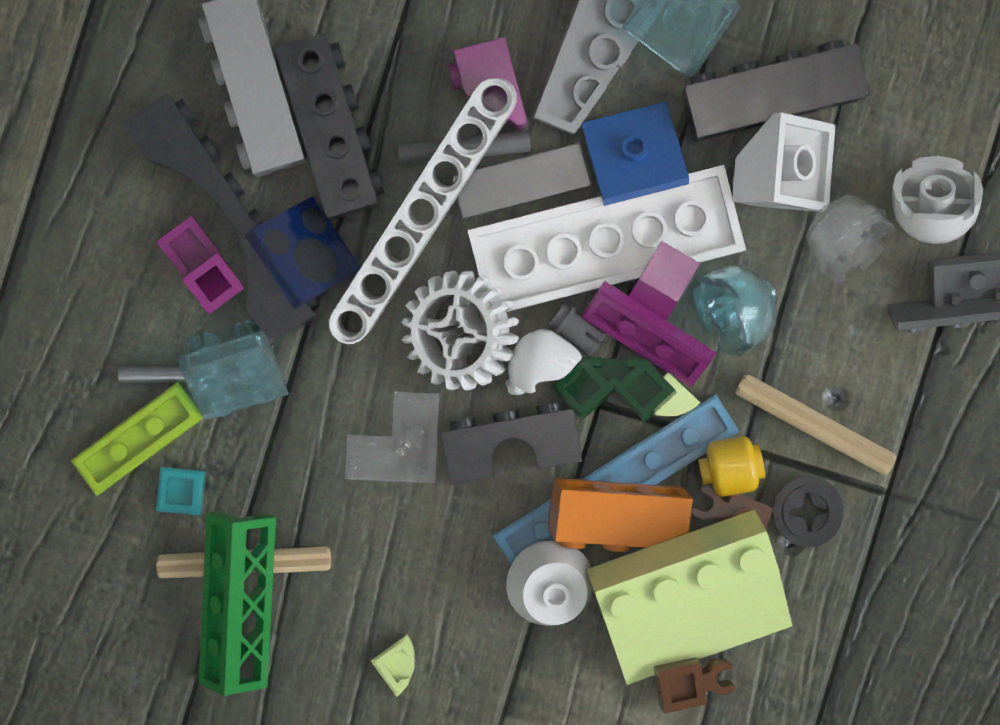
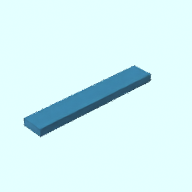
[493,394,740,565]

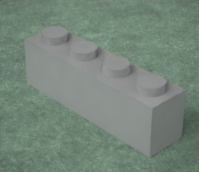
[198,0,307,178]

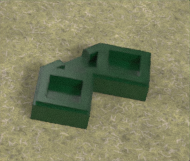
[552,357,677,422]

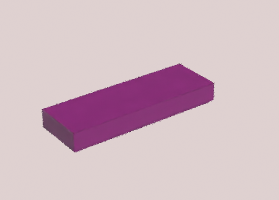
[580,281,716,387]

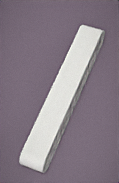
[329,78,517,344]

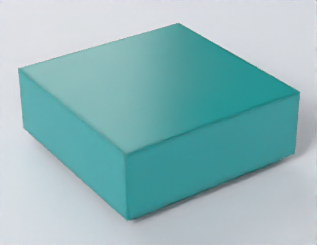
[156,467,206,515]

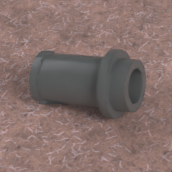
[548,304,606,357]

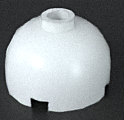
[892,156,983,244]

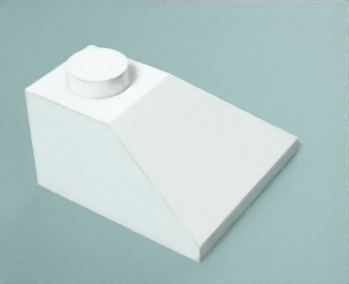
[732,112,835,212]

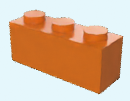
[548,478,693,552]

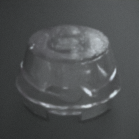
[805,194,896,283]

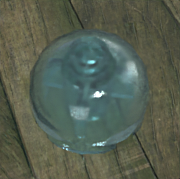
[693,266,777,356]

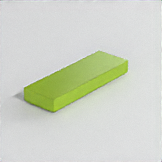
[70,382,205,496]

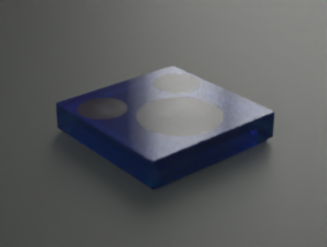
[245,196,361,310]

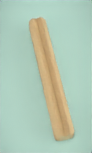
[735,375,896,475]
[156,546,331,579]

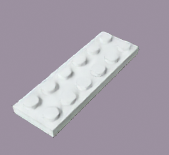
[467,165,746,312]

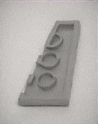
[531,0,667,134]

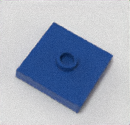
[581,101,689,206]

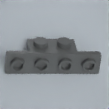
[888,252,1000,333]

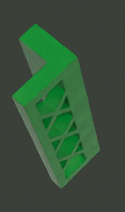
[199,511,276,696]

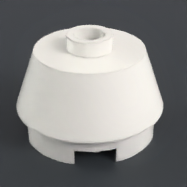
[506,541,593,626]

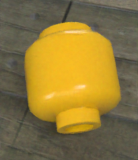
[698,436,765,497]

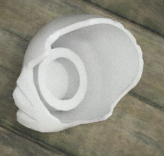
[505,329,582,395]

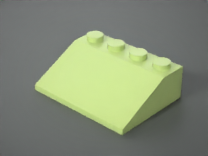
[586,509,792,685]

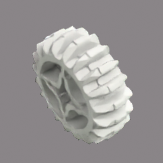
[401,271,520,390]

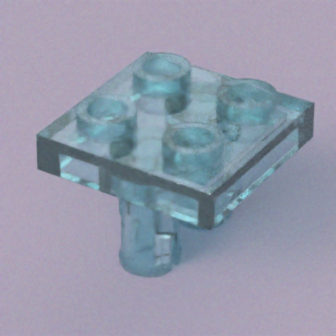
[178,320,289,420]

